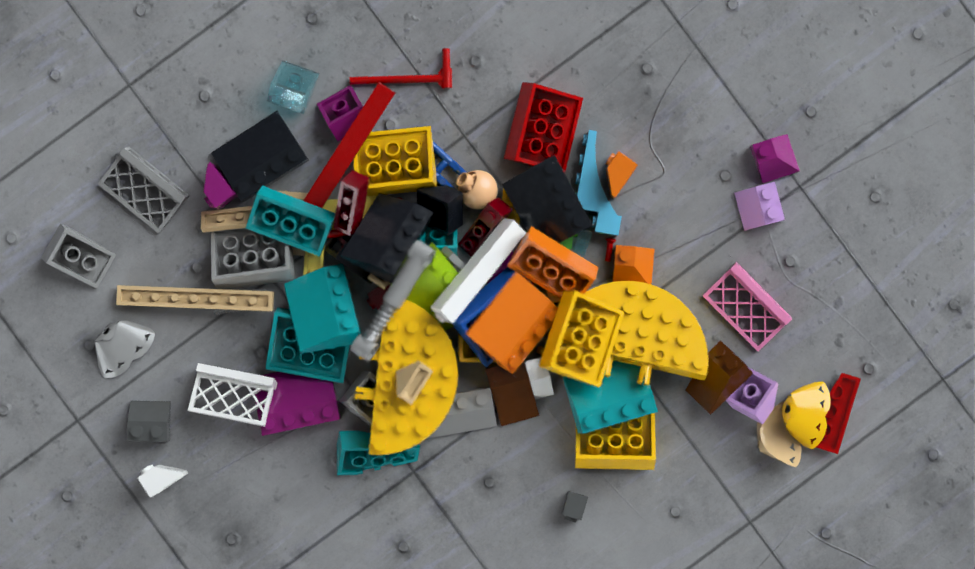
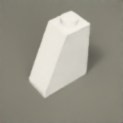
[525,357,554,400]

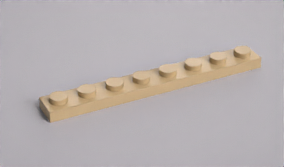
[116,285,274,312]

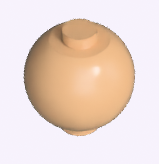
[456,170,498,210]

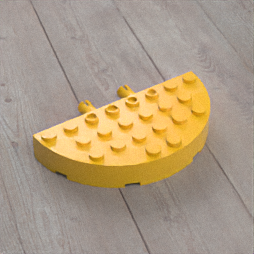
[584,281,708,386]
[355,300,458,455]

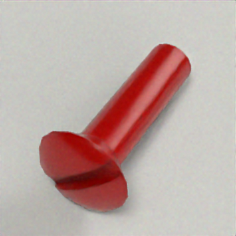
[605,238,617,262]

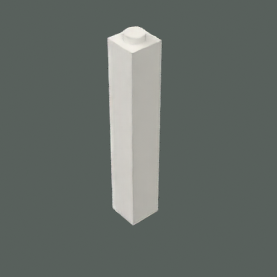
[431,218,526,323]

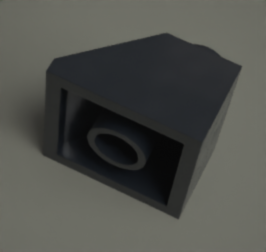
[417,186,463,236]

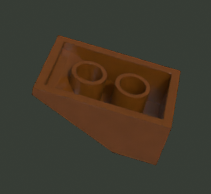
[685,340,753,415]
[485,361,539,426]

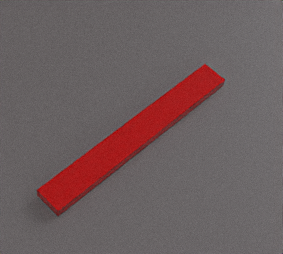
[303,82,396,208]

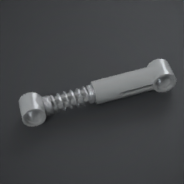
[351,240,436,362]

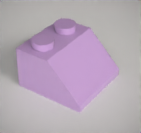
[734,182,785,231]
[726,368,778,424]

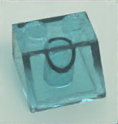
[267,60,319,114]

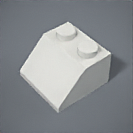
[138,464,188,498]

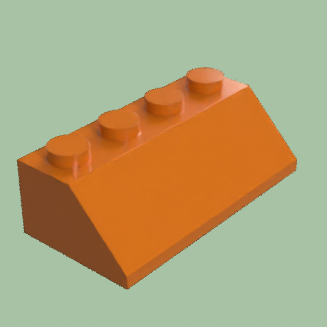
[507,226,598,299]

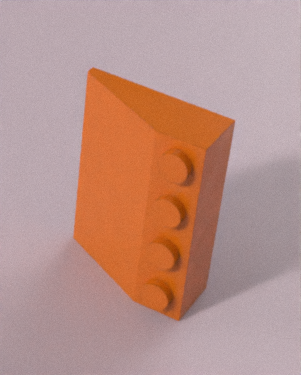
[465,272,558,374]

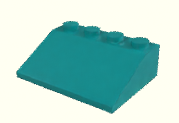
[284,264,360,354]
[265,307,351,383]
[562,361,658,434]

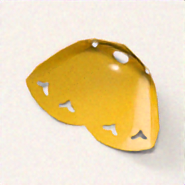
[782,381,830,449]

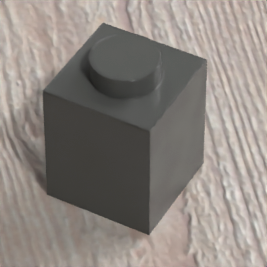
[562,491,588,522]

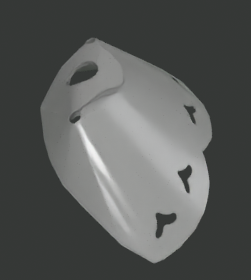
[95,321,155,378]

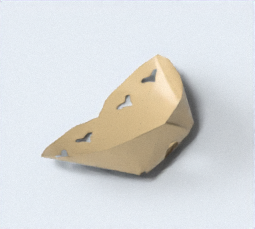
[757,401,801,467]

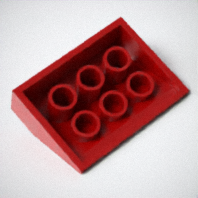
[504,82,583,173]

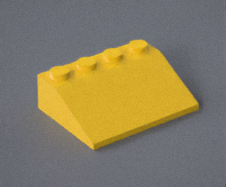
[354,126,437,196]
[539,291,624,387]
[575,413,656,470]

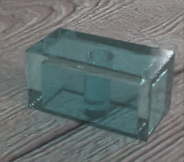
[573,230,593,256]

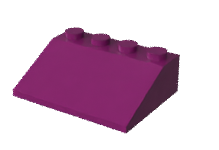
[254,372,341,436]

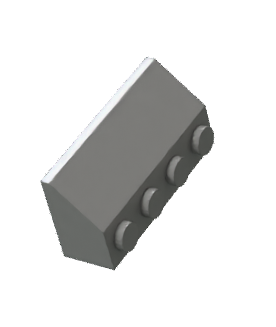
[428,387,497,438]

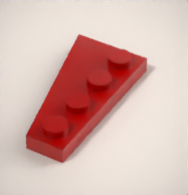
[810,373,861,454]

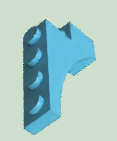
[575,130,622,236]

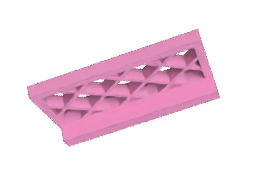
[702,262,792,351]

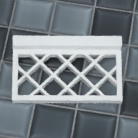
[188,363,277,427]

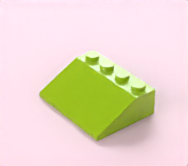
[389,242,458,331]

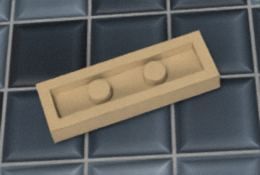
[201,206,253,233]

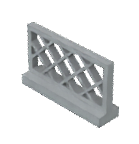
[98,147,190,233]

